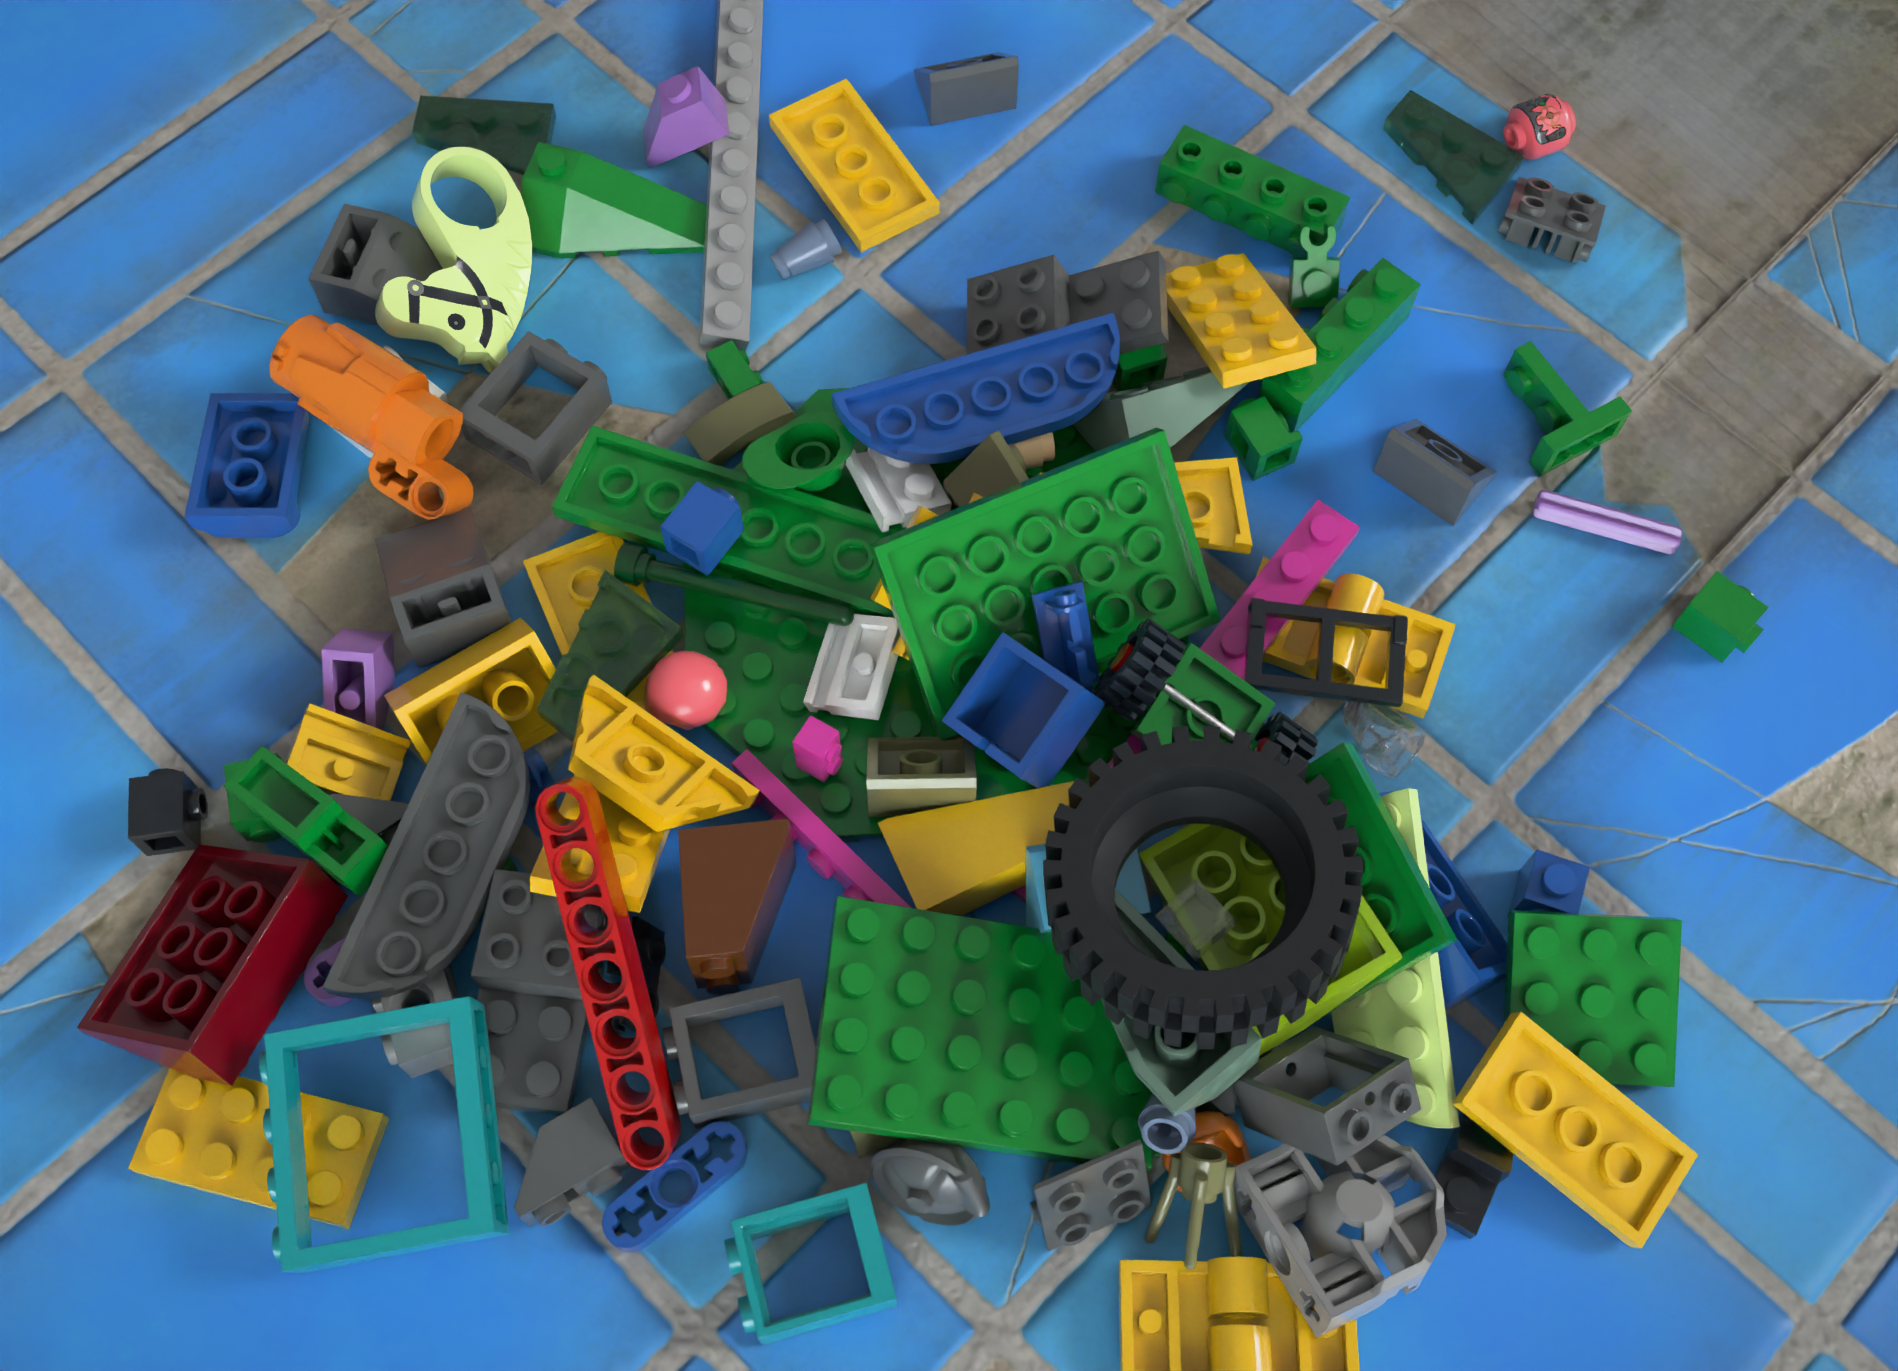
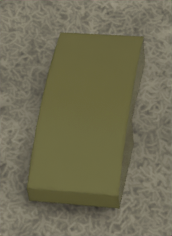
[683,382,796,466]

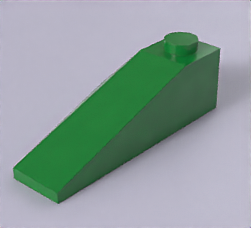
[521,142,706,259]

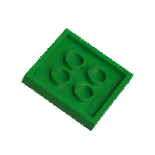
[1504,910,1682,1087]

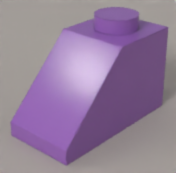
[643,66,729,168]
[321,628,395,731]

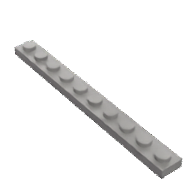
[699,0,764,351]

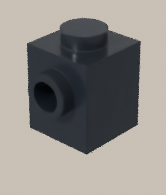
[128,768,208,856]

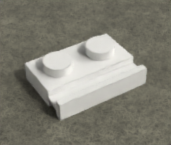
[846,447,952,532]
[803,614,901,720]

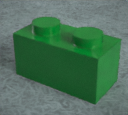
[706,340,763,400]

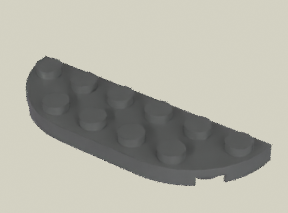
[323,692,530,999]

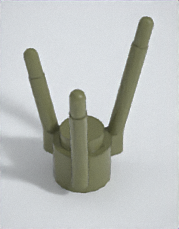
[1145,1143,1242,1270]

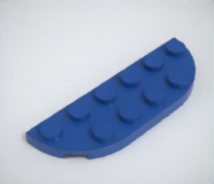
[832,313,1120,464]

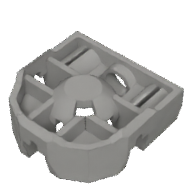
[1234,1135,1447,1338]

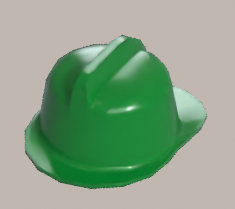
[742,411,856,493]

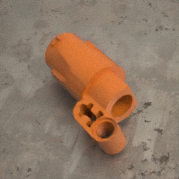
[269,314,474,520]

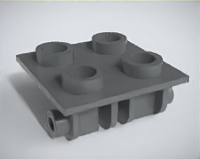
[1498,177,1606,264]
[1029,1139,1152,1252]

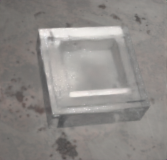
[1155,879,1237,961]

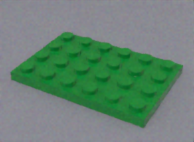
[869,427,1221,740]
[807,896,1153,1172]

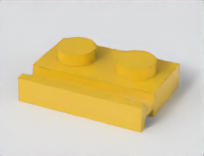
[285,704,411,801]

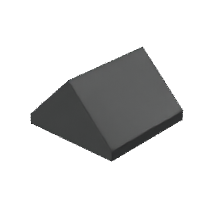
[914,52,1019,126]
[1373,419,1497,526]

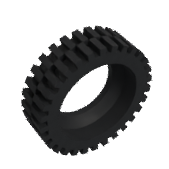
[1043,726,1363,1049]

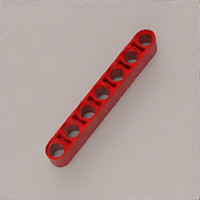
[535,777,681,1170]

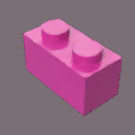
[792,715,843,783]

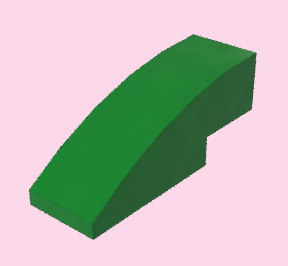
[223,746,389,897]

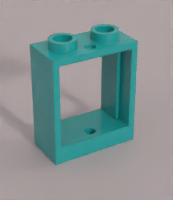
[724,1183,897,1345]

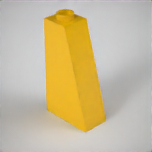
[878,781,1074,916]

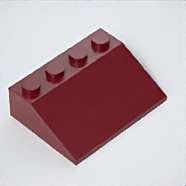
[77,844,348,1086]

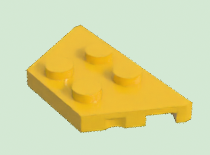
[568,675,760,832]

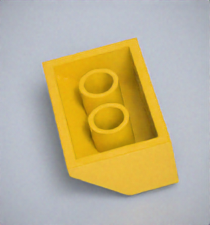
[384,617,580,765]

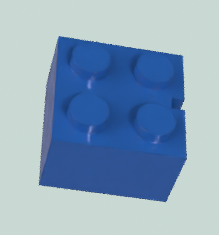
[942,632,1106,788]

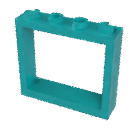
[259,996,509,1273]

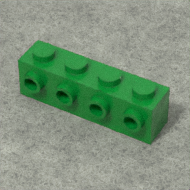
[1155,125,1350,257]
[1258,258,1421,433]

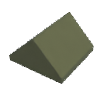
[866,736,977,817]

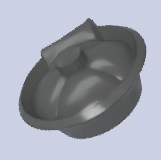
[870,1138,990,1225]

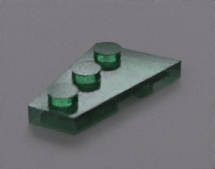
[1383,90,1524,225]
[412,95,556,175]
[537,570,684,742]

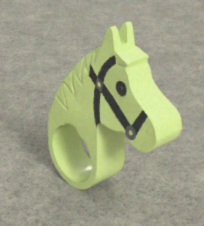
[375,147,532,374]

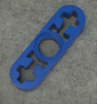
[602,1121,748,1253]

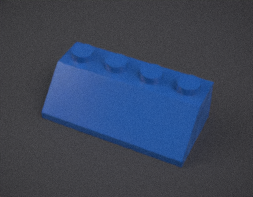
[1379,791,1507,1011]

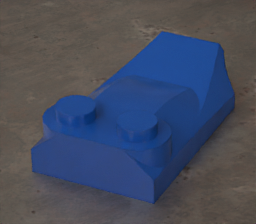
[185,393,310,538]

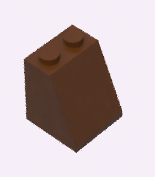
[678,818,796,994]

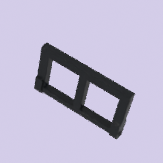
[1244,597,1408,707]

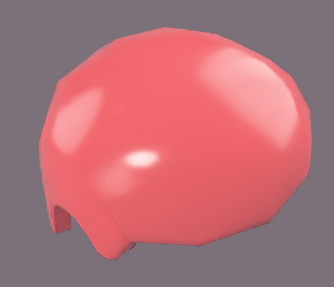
[644,650,727,731]

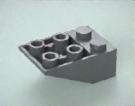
[308,204,443,325]
[375,507,512,668]

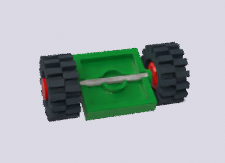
[1093,618,1318,766]

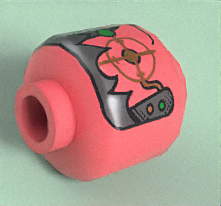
[1503,94,1576,161]

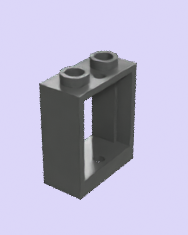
[459,331,612,485]
[663,978,816,1129]
[1233,1026,1421,1166]

